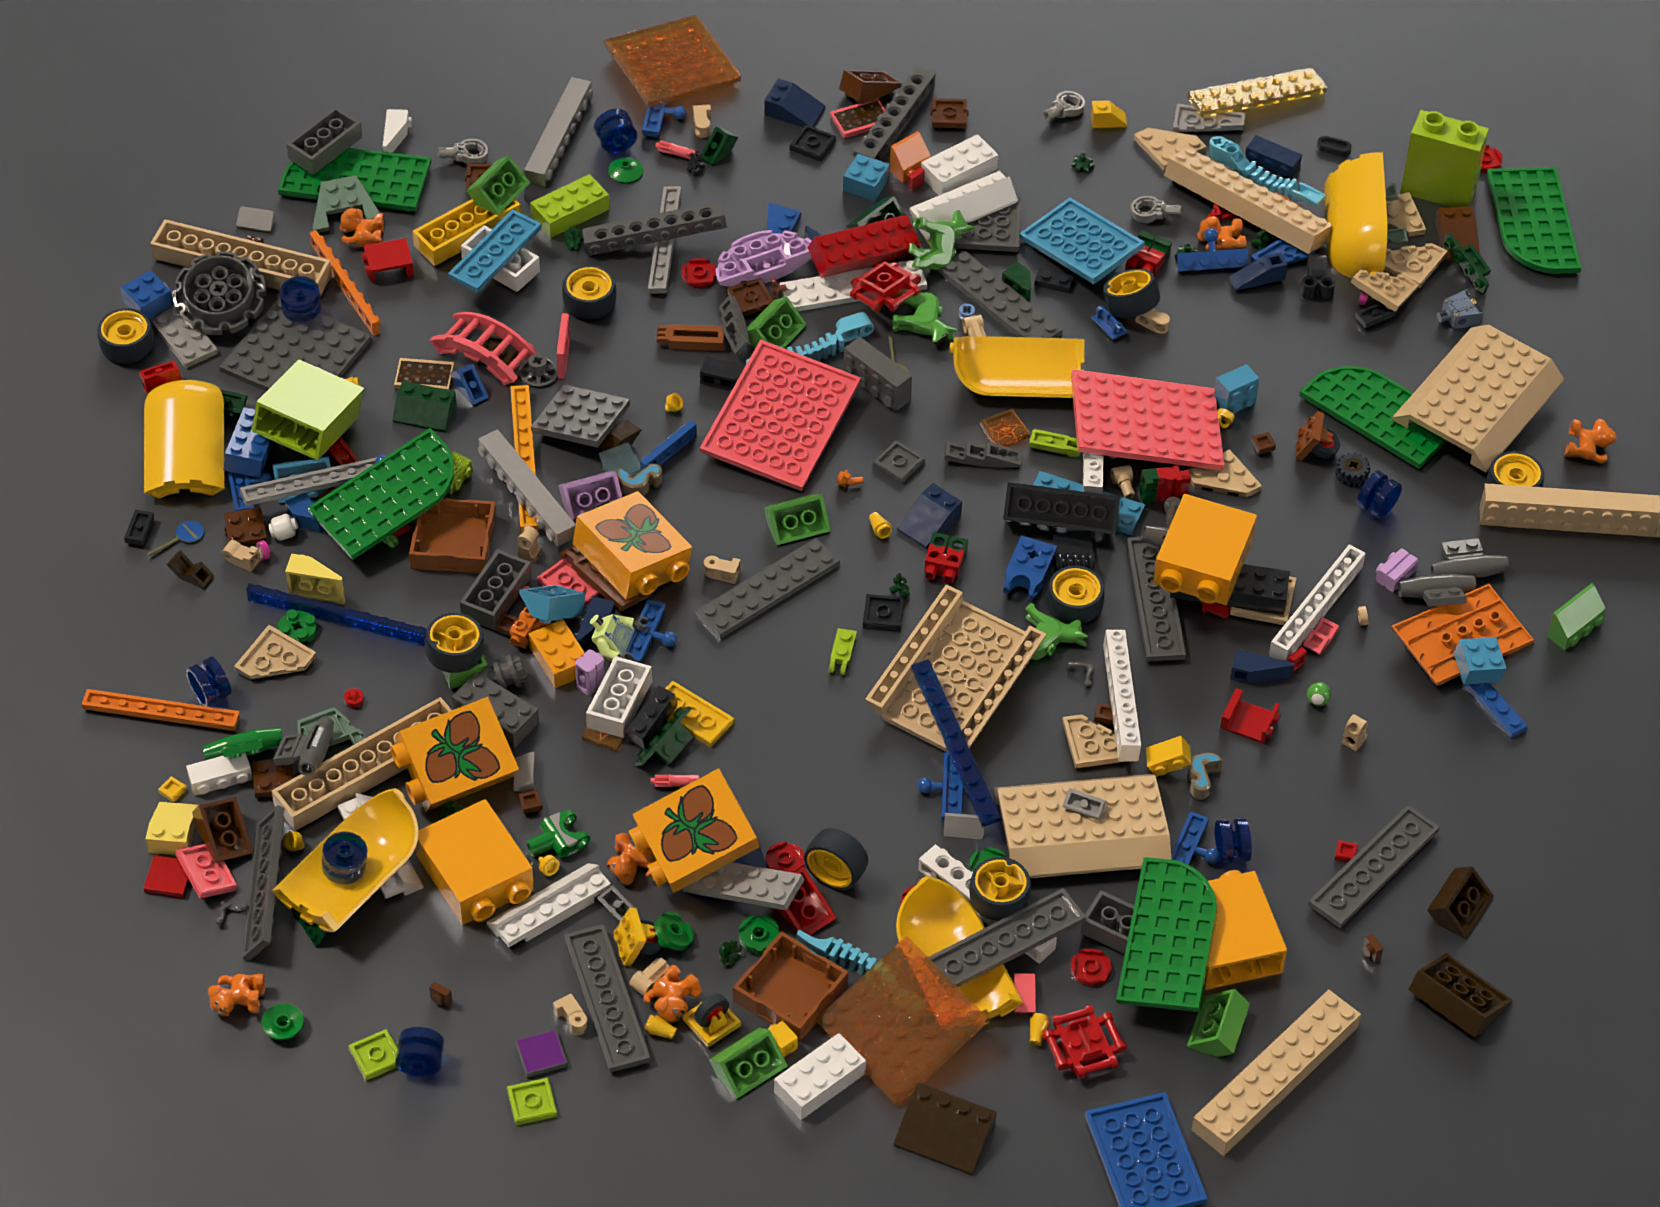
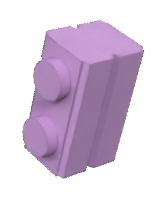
[1376,549,1419,592]
[575,649,605,696]

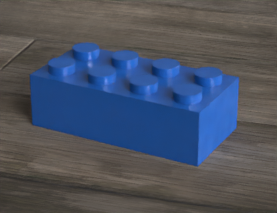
[223,407,275,478]

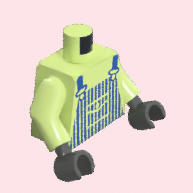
[590,614,649,662]

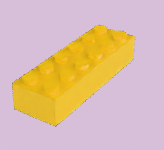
[413,199,521,266]

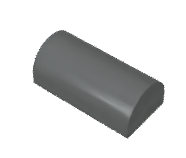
[597,885,639,922]

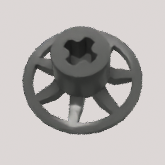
[519,354,558,387]

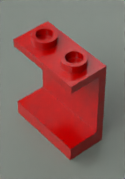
[362,238,414,283]
[1220,688,1281,744]

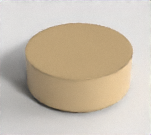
[1357,606,1369,626]

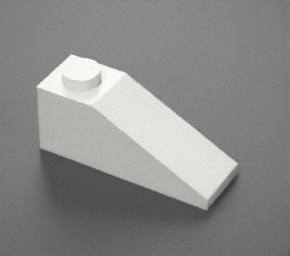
[383,109,412,153]

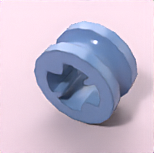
[959,304,975,320]

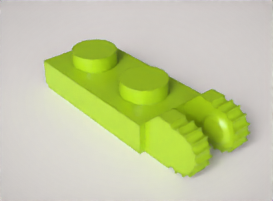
[1029,429,1081,457]
[829,628,857,675]

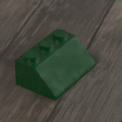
[846,196,905,229]
[392,381,457,433]

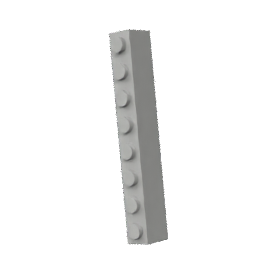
[524,77,593,187]
[478,429,576,547]

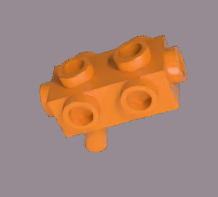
[509,607,553,649]

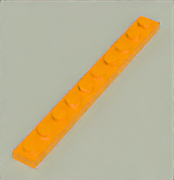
[510,385,539,532]

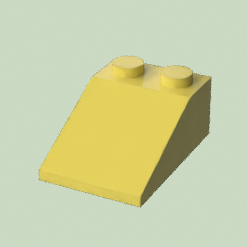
[285,554,345,604]
[146,802,198,855]

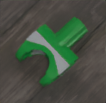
[526,810,591,858]

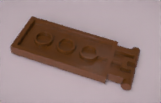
[559,546,650,611]

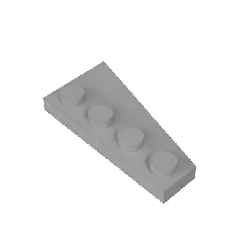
[1172,104,1245,132]

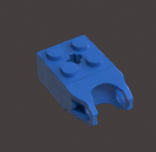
[1003,536,1057,601]

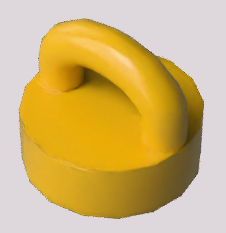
[665,393,683,412]
[1217,408,1235,428]
[283,831,305,852]
[538,855,560,876]

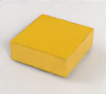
[158,776,187,803]

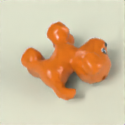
[340,208,384,247]
[1197,216,1246,251]
[1564,419,1617,463]
[607,833,655,886]
[643,965,702,1023]
[208,973,265,1016]

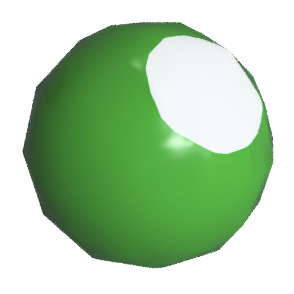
[1307,682,1332,706]

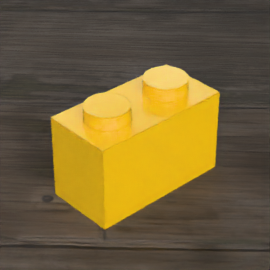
[1146,736,1192,777]

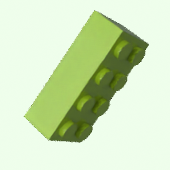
[530,174,610,238]

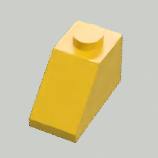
[1091,101,1127,128]

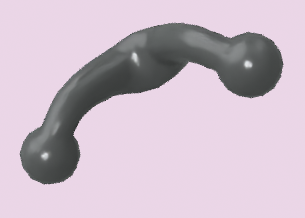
[1067,661,1095,687]
[215,901,248,925]

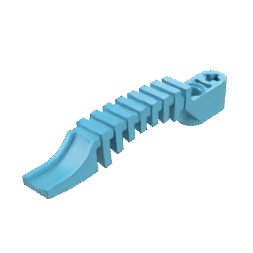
[1210,136,1326,207]
[746,312,874,364]
[797,930,931,1026]

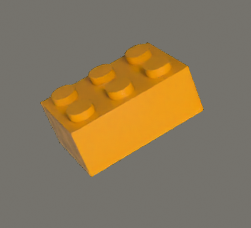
[528,619,585,688]

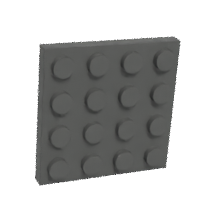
[954,196,1021,252]
[531,385,630,447]

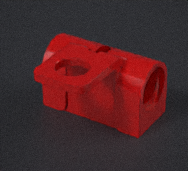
[139,360,182,395]

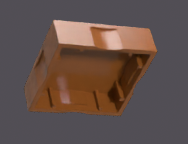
[409,498,497,574]
[733,931,848,1042]

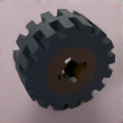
[1336,452,1370,487]

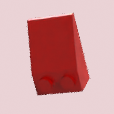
[777,866,836,935]

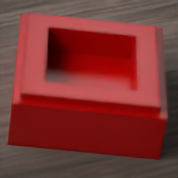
[908,167,925,191]
[1288,647,1307,672]
[1334,840,1358,863]

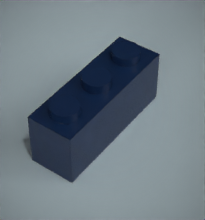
[1245,135,1302,179]

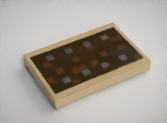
[394,358,455,390]

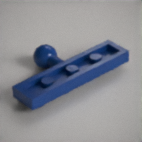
[642,83,687,137]
[1177,228,1249,272]
[227,471,273,511]
[625,599,677,663]
[917,752,964,821]
[1171,811,1220,865]

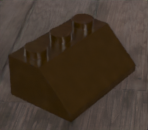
[1427,866,1494,938]

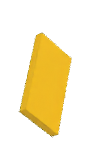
[665,681,735,747]

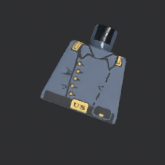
[1437,289,1484,329]

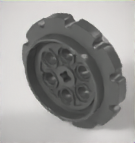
[173,252,267,335]

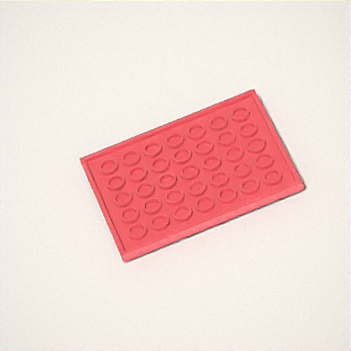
[700,339,861,492]
[1071,369,1224,471]

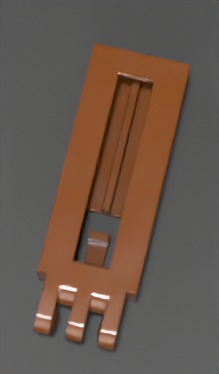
[656,324,725,351]

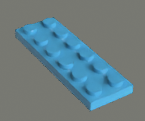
[448,209,542,293]
[1033,471,1145,536]

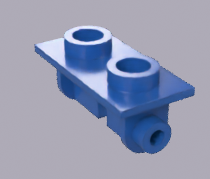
[1091,305,1127,340]

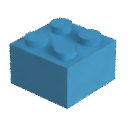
[843,154,890,202]
[1214,364,1259,413]
[1454,637,1507,684]

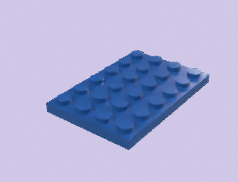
[1085,1092,1207,1207]

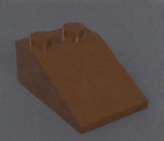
[839,70,903,104]
[1435,206,1479,261]
[192,796,254,863]

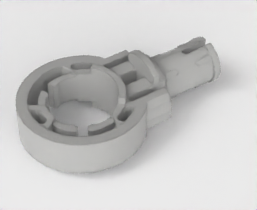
[1042,91,1085,121]
[438,139,488,164]
[1131,196,1182,223]

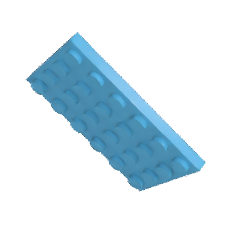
[1019,198,1145,284]

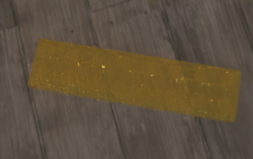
[1188,68,1327,117]

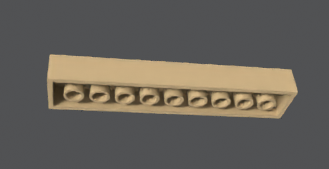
[1164,147,1332,254]
[150,219,332,300]
[1480,484,1660,538]
[272,697,452,831]
[1192,990,1361,1156]

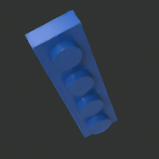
[640,420,697,472]
[1464,683,1528,738]

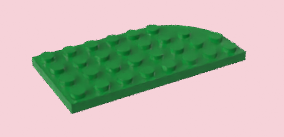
[278,148,432,212]
[1487,167,1581,274]
[1299,366,1447,469]
[307,428,454,560]
[1116,857,1217,1012]

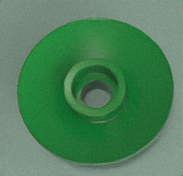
[608,157,643,184]
[262,1003,304,1040]

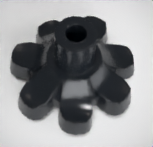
[687,151,706,173]

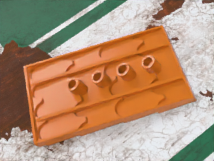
[1392,584,1534,686]

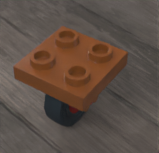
[1295,411,1340,461]

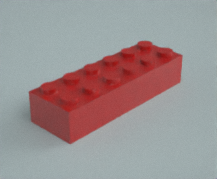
[807,215,921,278]

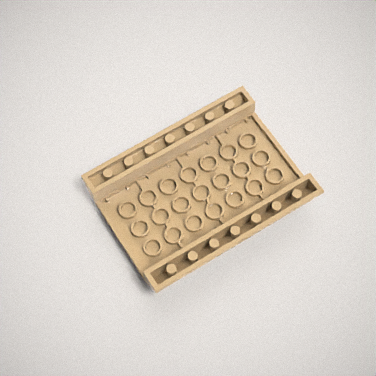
[1392,325,1564,472]
[865,584,1047,753]
[994,774,1172,878]

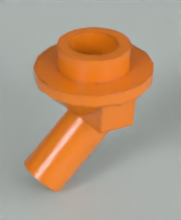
[836,469,864,487]

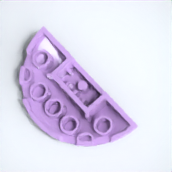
[716,230,812,287]

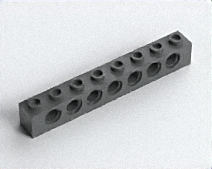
[853,66,936,161]
[582,201,727,256]

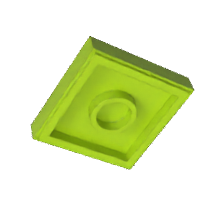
[348,1029,404,1081]
[507,1078,557,1125]

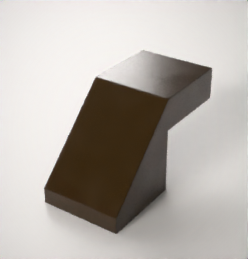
[599,419,642,457]
[167,551,214,589]

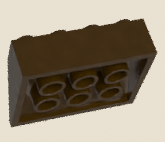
[1408,953,1513,1037]
[893,1082,997,1175]

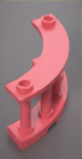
[429,312,538,385]

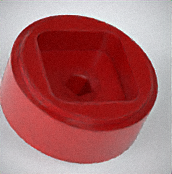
[344,688,364,708]

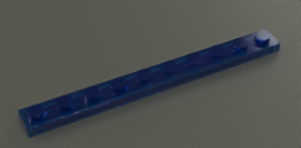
[246,583,427,646]
[911,659,1001,827]

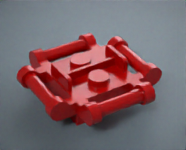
[850,261,921,312]
[1042,1005,1127,1079]

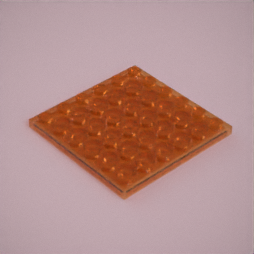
[604,15,741,107]
[815,936,989,1106]

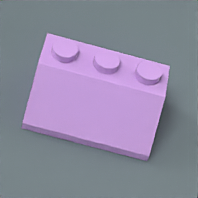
[558,471,622,520]

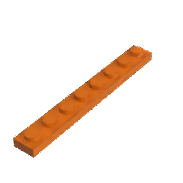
[309,230,381,336]
[82,689,240,731]

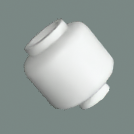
[268,514,298,541]

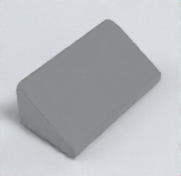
[236,206,276,233]
[513,752,535,792]
[1062,788,1108,820]
[943,813,985,840]

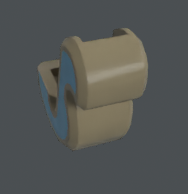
[617,464,662,496]
[1187,753,1223,800]

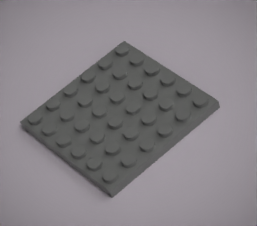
[219,297,372,392]

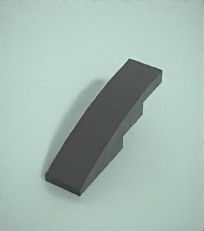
[719,295,749,355]
[944,441,1022,468]

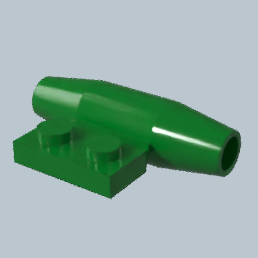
[203,728,283,760]

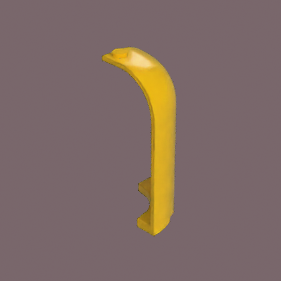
[1324,152,1387,279]
[950,336,1085,398]
[144,380,224,499]
[272,788,418,932]
[896,876,1023,1031]

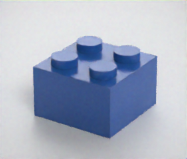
[120,270,174,319]

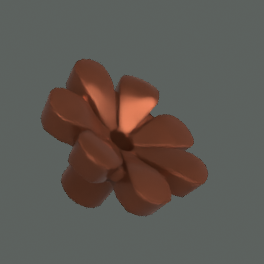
[771,277,787,300]

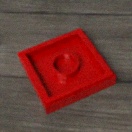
[143,855,189,898]

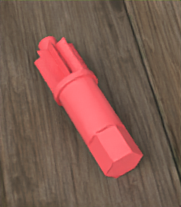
[655,141,696,159]
[651,774,699,788]

